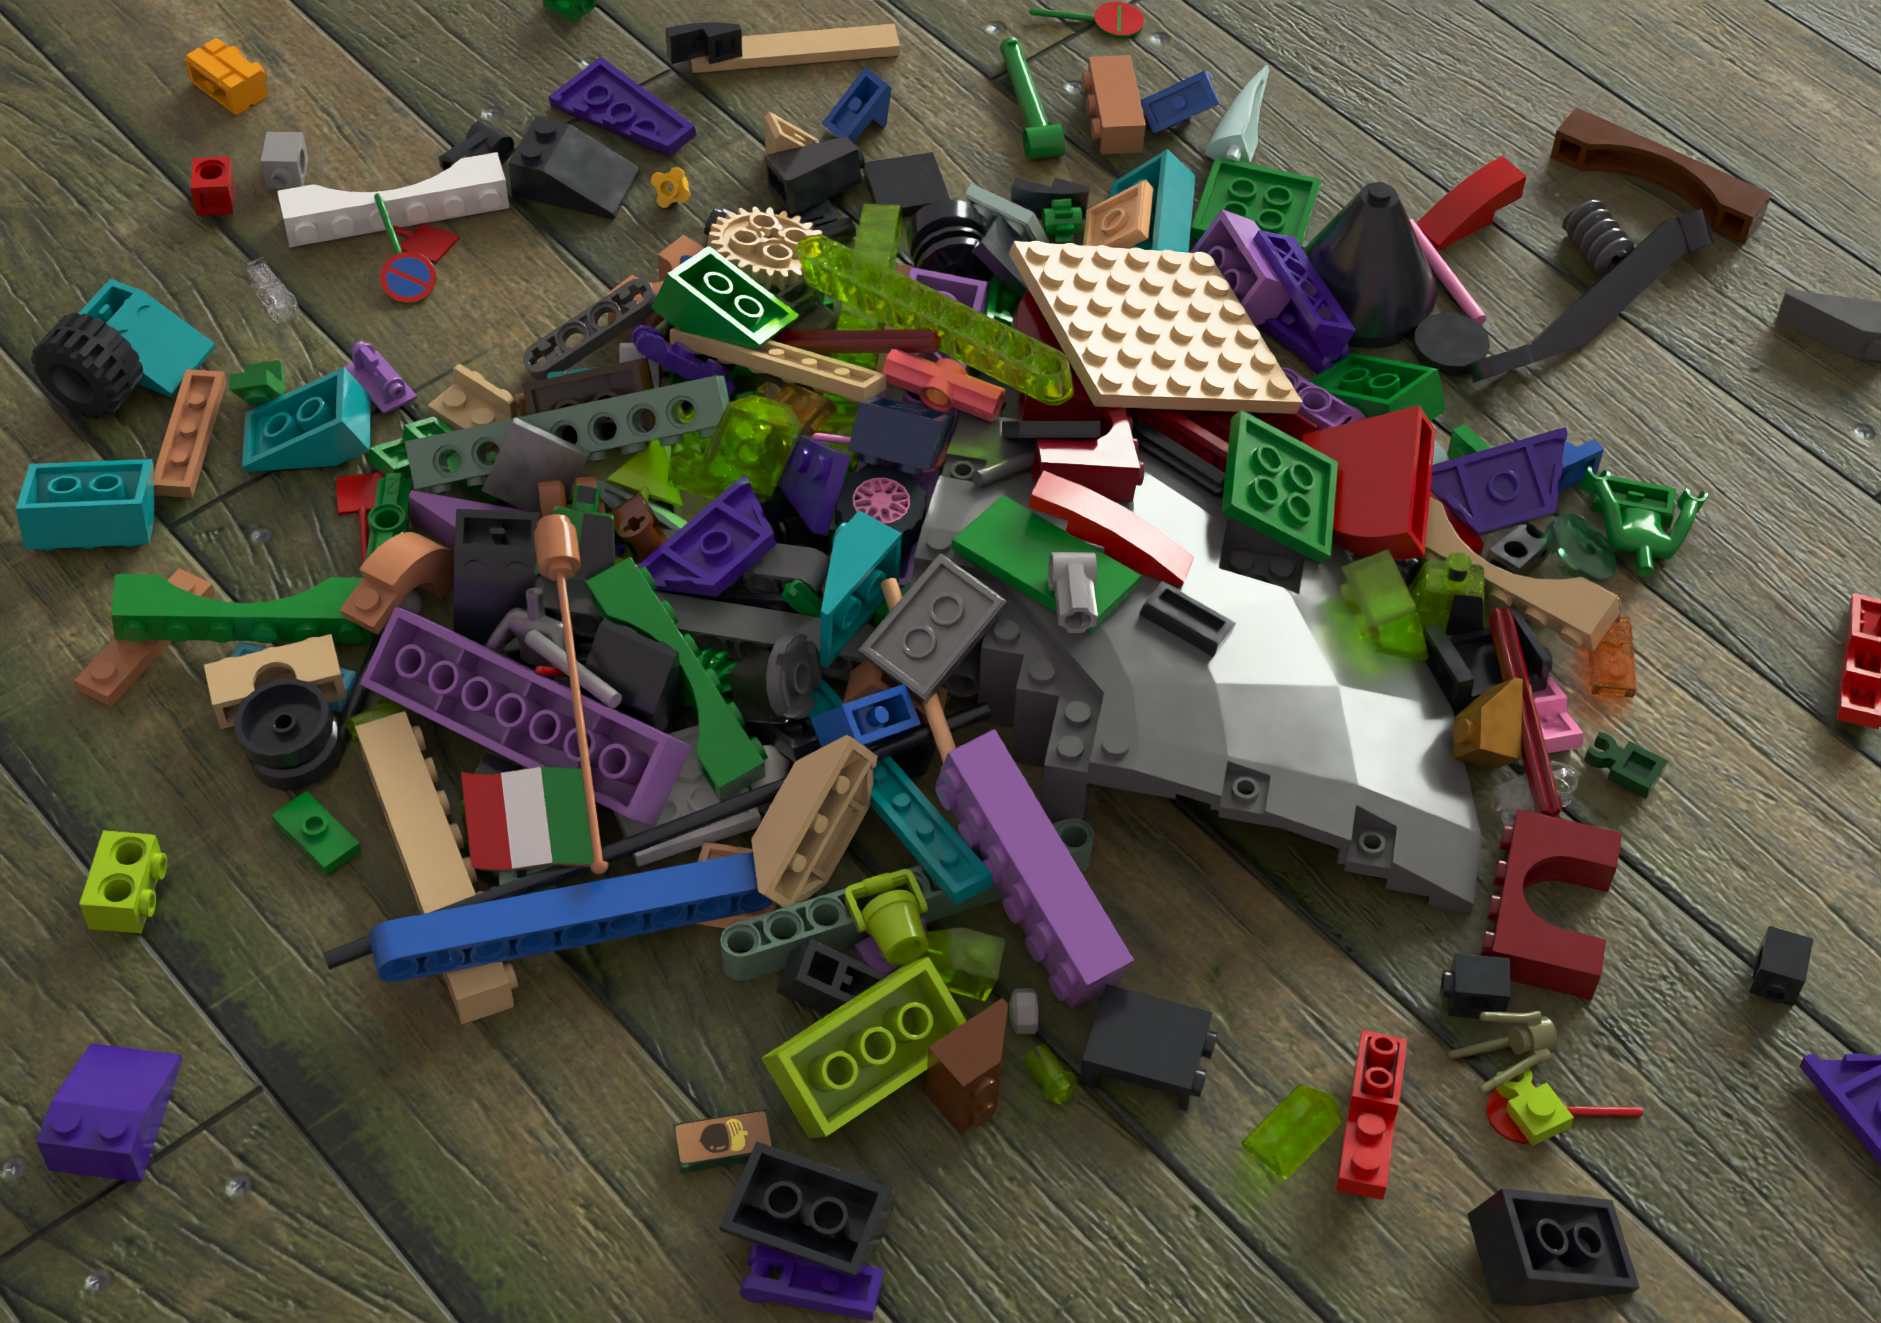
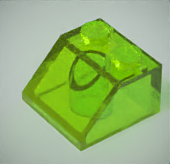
[697,395,803,496]
[1339,549,1429,661]

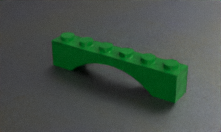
[586,556,768,802]
[111,574,372,644]

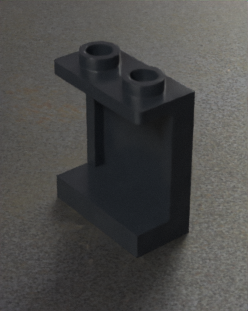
[1420,606,1553,712]
[1079,984,1218,1111]

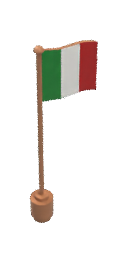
[461,514,608,874]

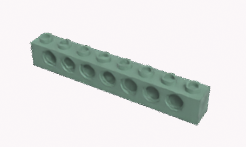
[404,376,734,494]

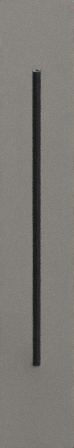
[323,702,991,970]

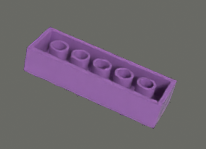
[936,729,1134,1010]

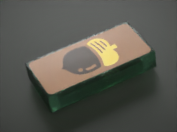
[673,1109,773,1173]

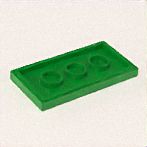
[951,495,1141,633]

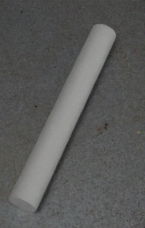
[525,629,622,709]

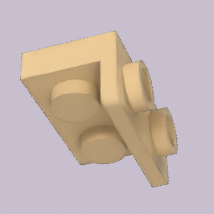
[428,364,517,452]

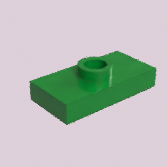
[271,791,362,876]

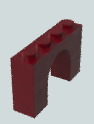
[1017,371,1144,502]
[1480,809,1622,1000]

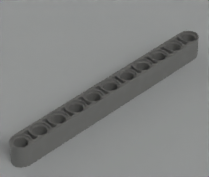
[534,576,981,698]

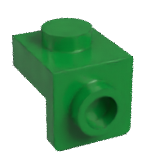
[229,360,285,404]

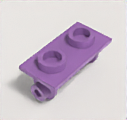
[344,341,417,415]

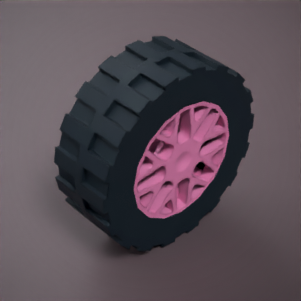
[835,464,927,553]

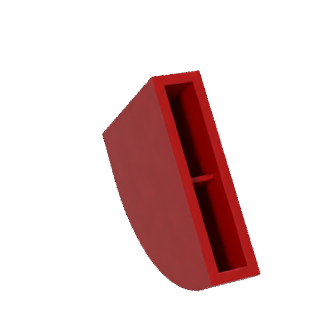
[1302,405,1436,561]

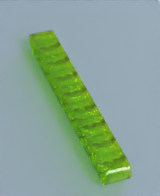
[796,234,1074,405]

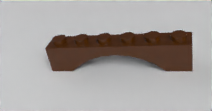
[1550,107,1772,245]

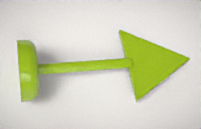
[605,440,683,566]

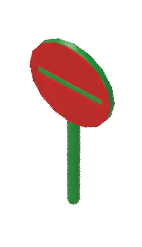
[1029,2,1145,38]

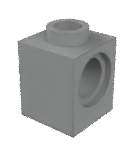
[260,132,308,189]

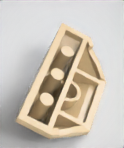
[751,735,878,908]

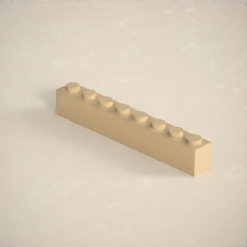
[355,711,518,1025]

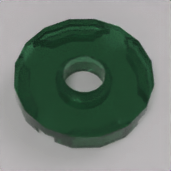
[1545,513,1617,585]

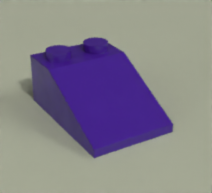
[36,1043,183,1182]

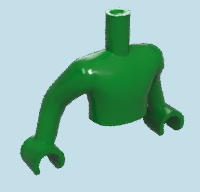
[1580,466,1708,577]

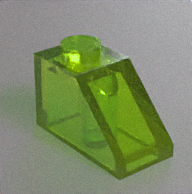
[901,927,1006,1001]

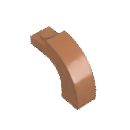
[340,532,454,635]

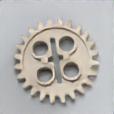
[707,207,830,291]

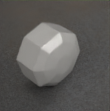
[1009,988,1038,1034]

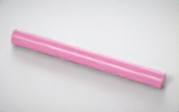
[1409,219,1487,325]

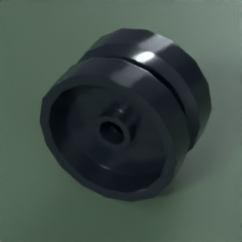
[234,678,342,790]

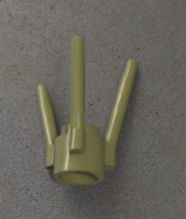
[1448,1011,1558,1094]

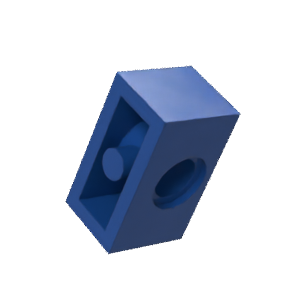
[811,684,921,747]

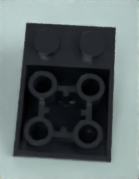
[454,509,542,644]

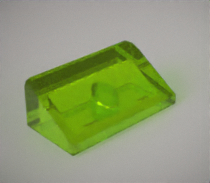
[1241,1084,1342,1179]

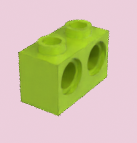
[79,830,167,934]

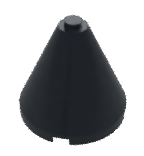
[1303,182,1437,348]

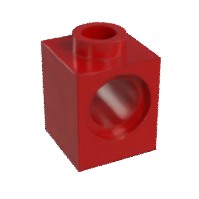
[190,156,236,215]

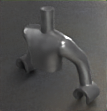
[486,588,571,688]

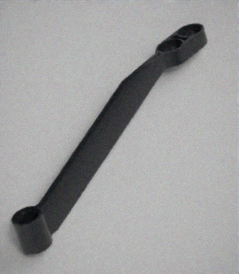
[1467,209,1714,383]

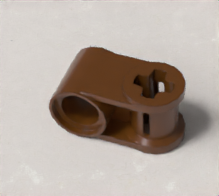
[607,492,668,564]

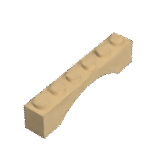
[1418,497,1620,652]

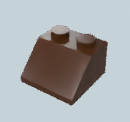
[926,998,1008,1134]

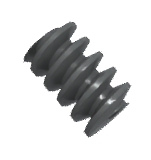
[1562,199,1634,278]

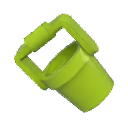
[845,869,928,965]

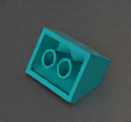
[16,459,154,551]

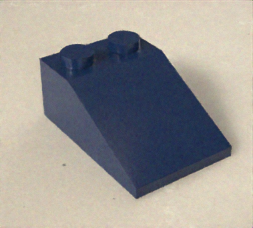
[848,396,955,475]

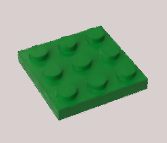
[1190,157,1321,248]
[1221,410,1338,564]

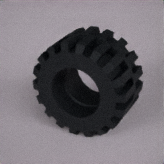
[31,313,143,419]

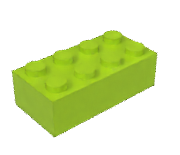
[761,957,967,1139]

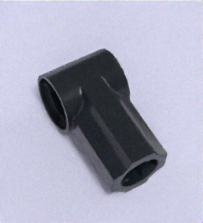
[439,120,515,171]

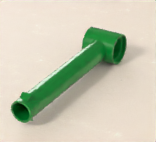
[1000,38,1065,160]

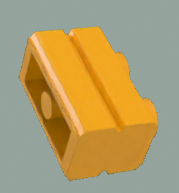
[185,38,268,115]

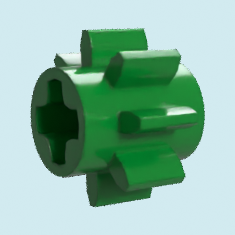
[1042,199,1083,244]

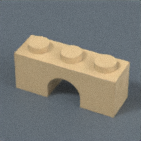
[204,634,347,729]

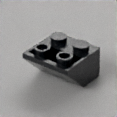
[580,619,683,732]

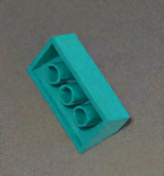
[1110,149,1195,253]

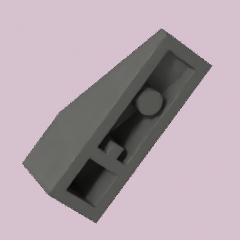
[1777,288,1881,362]

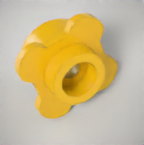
[651,167,690,208]

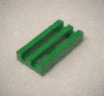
[1591,473,1677,526]

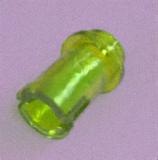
[346,698,403,743]
[1023,1044,1078,1104]

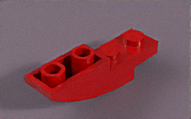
[1336,1030,1407,1200]

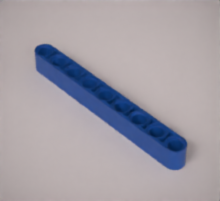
[368,853,773,982]

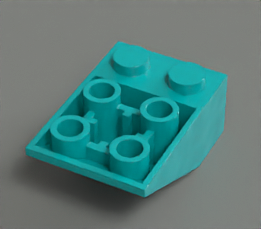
[78,279,216,397]

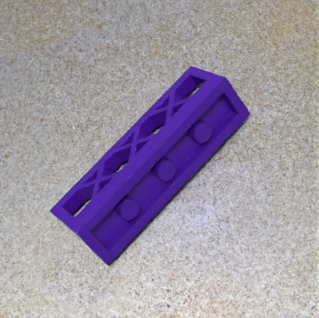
[1253,230,1355,360]

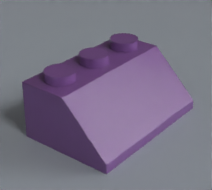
[1190,209,1291,326]

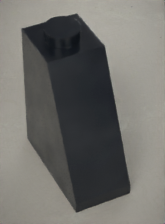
[764,136,865,215]

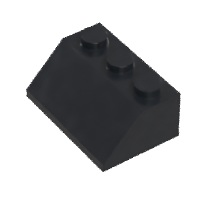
[719,1141,893,1279]

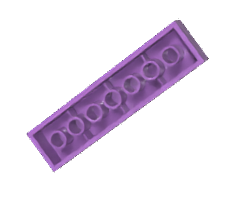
[360,606,692,826]

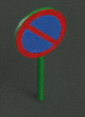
[374,193,437,304]

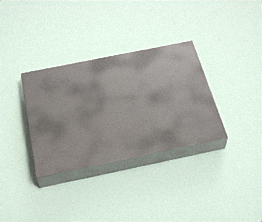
[858,553,1008,704]

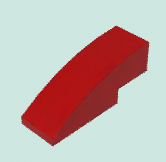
[1416,156,1527,251]

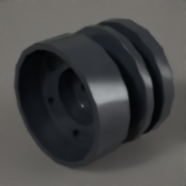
[906,199,993,282]

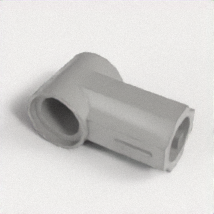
[1048,552,1097,633]

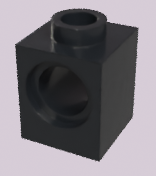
[1749,926,1813,1006]
[1440,953,1511,1019]

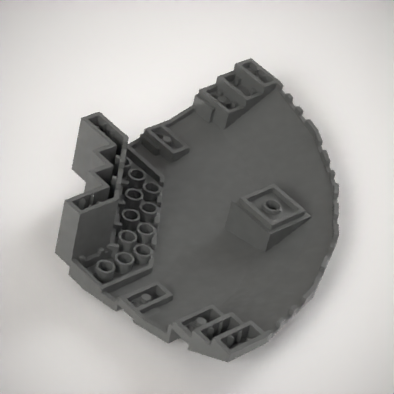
[908,371,1481,914]

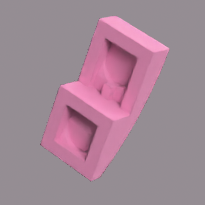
[1532,677,1583,753]

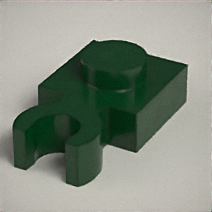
[1584,732,1668,799]

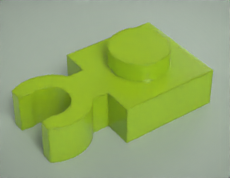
[1496,1068,1574,1146]

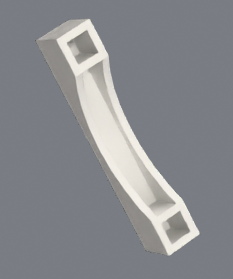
[277,152,509,247]

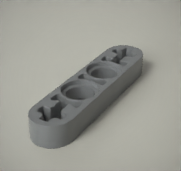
[523,279,657,380]

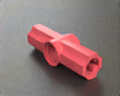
[882,348,1006,422]

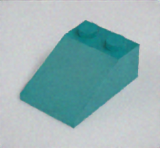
[242,367,371,472]
[820,511,902,669]

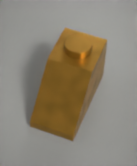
[1452,678,1523,770]

